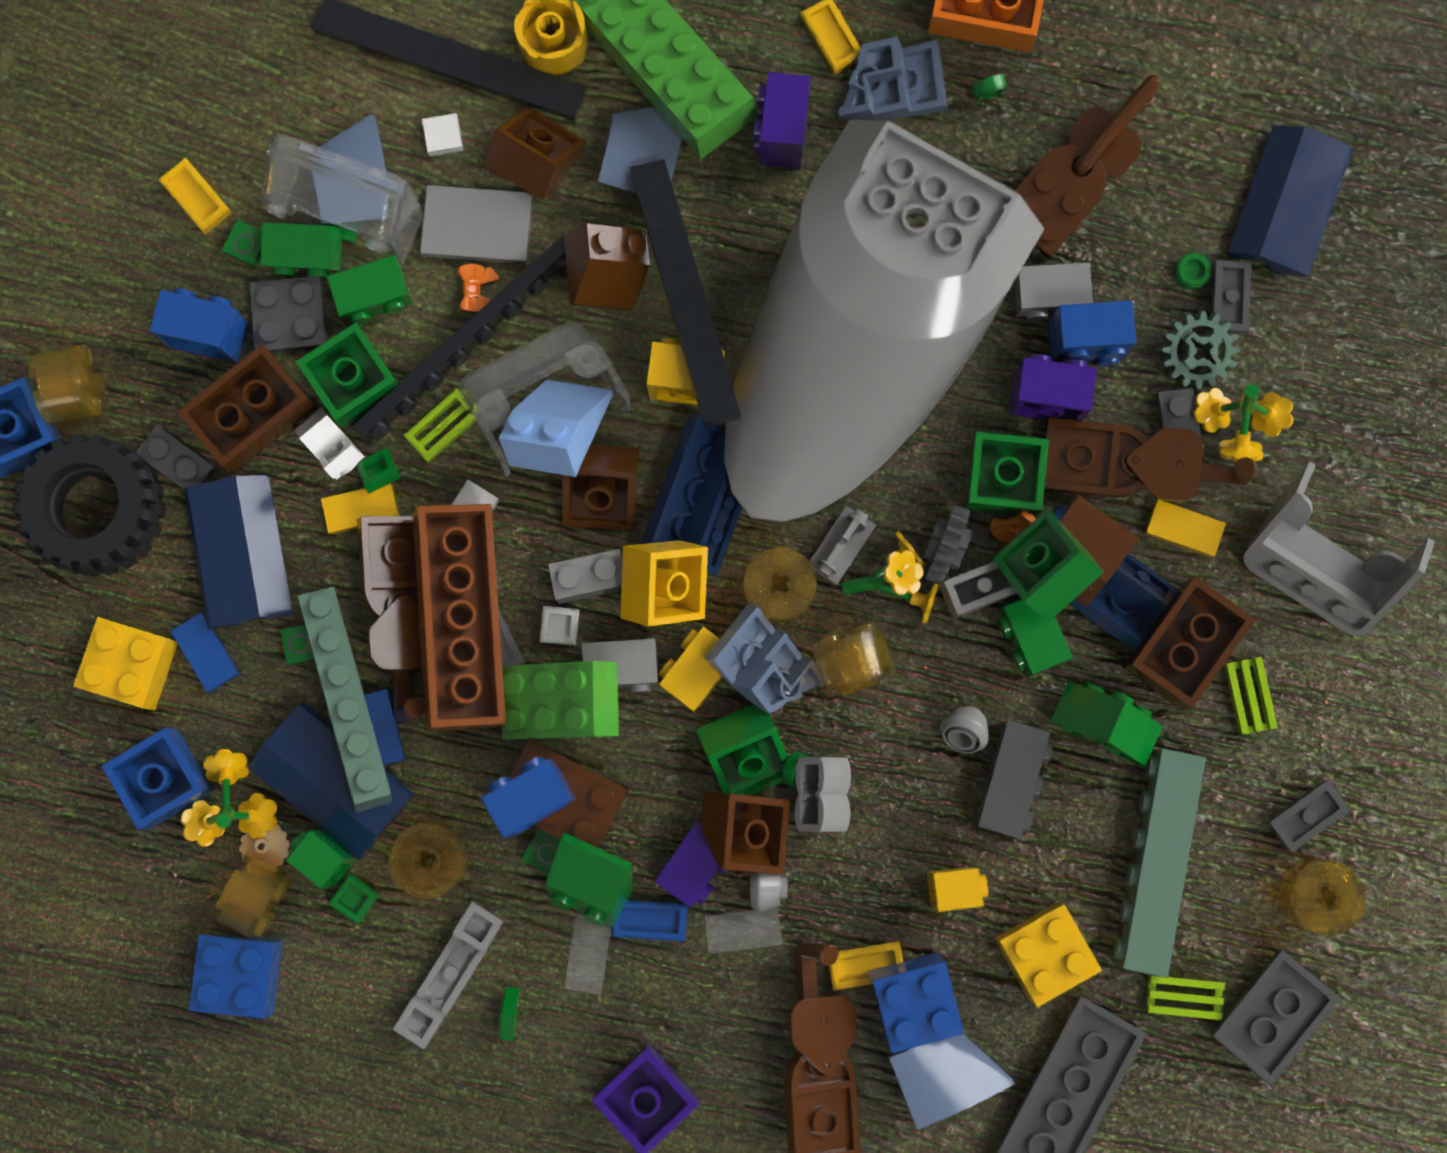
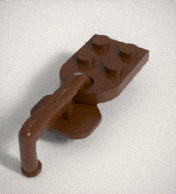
[1014,75,1160,259]
[1044,418,1257,502]
[357,516,425,724]
[784,942,861,1153]

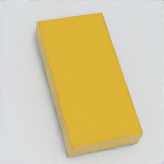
[800,0,861,75]
[158,157,232,235]
[321,483,400,535]
[1144,499,1226,558]
[829,941,903,991]

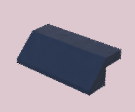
[1228,125,1353,277]
[641,412,742,576]
[184,475,293,629]
[1053,504,1177,652]
[248,702,414,861]

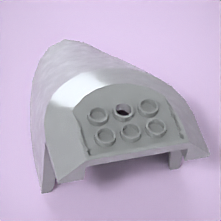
[724,120,1044,523]

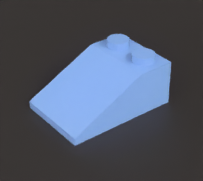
[499,380,613,477]

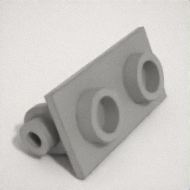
[807,506,876,585]

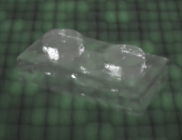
[705,907,782,954]
[564,914,612,995]

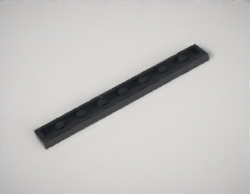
[313,0,587,122]
[630,159,741,428]

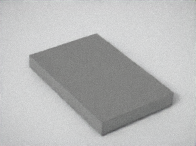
[420,185,533,264]

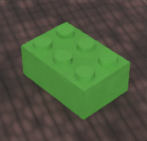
[502,661,619,740]

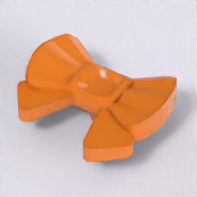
[457,264,499,314]
[989,510,1036,544]

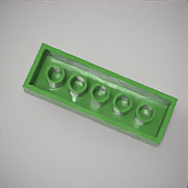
[571,0,756,159]

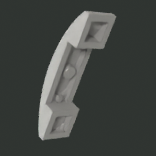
[393,901,504,1049]

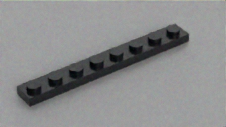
[352,234,567,444]

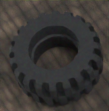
[13,434,165,577]

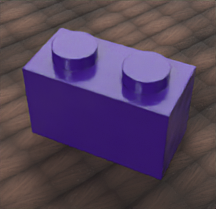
[655,821,726,907]

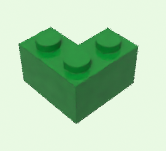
[1051,682,1163,766]

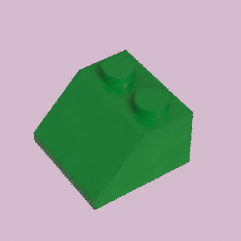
[993,509,1104,622]
[696,704,788,796]
[545,833,633,927]

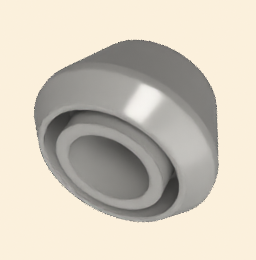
[940,706,989,753]
[750,872,788,913]

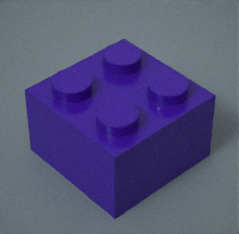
[753,72,811,169]
[1008,354,1097,421]
[592,1043,699,1153]

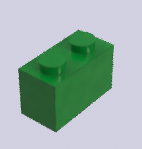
[261,222,342,277]
[327,255,413,325]
[997,600,1073,677]
[286,830,357,889]

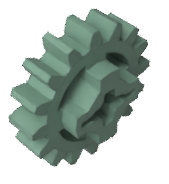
[1159,310,1240,389]

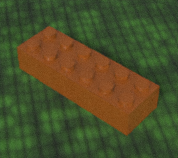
[413,504,506,732]

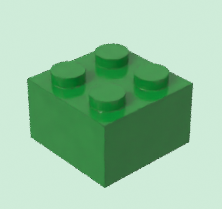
[296,322,398,429]
[965,431,1049,518]

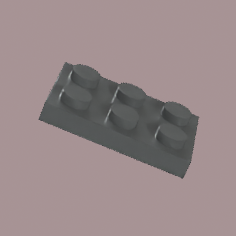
[1210,949,1340,1086]

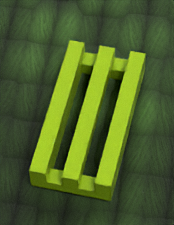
[403,388,481,463]
[1224,657,1278,735]
[1146,974,1225,1020]

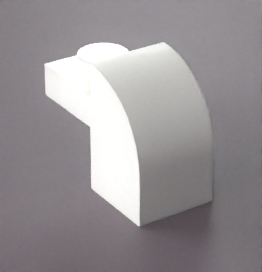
[295,407,364,480]

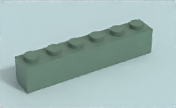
[298,586,392,813]
[1113,748,1206,978]

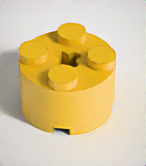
[514,0,588,75]

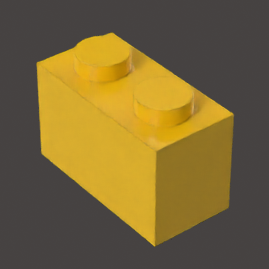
[658,626,722,713]
[926,867,988,912]

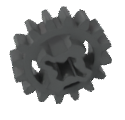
[923,505,972,584]

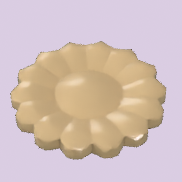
[239,824,290,872]

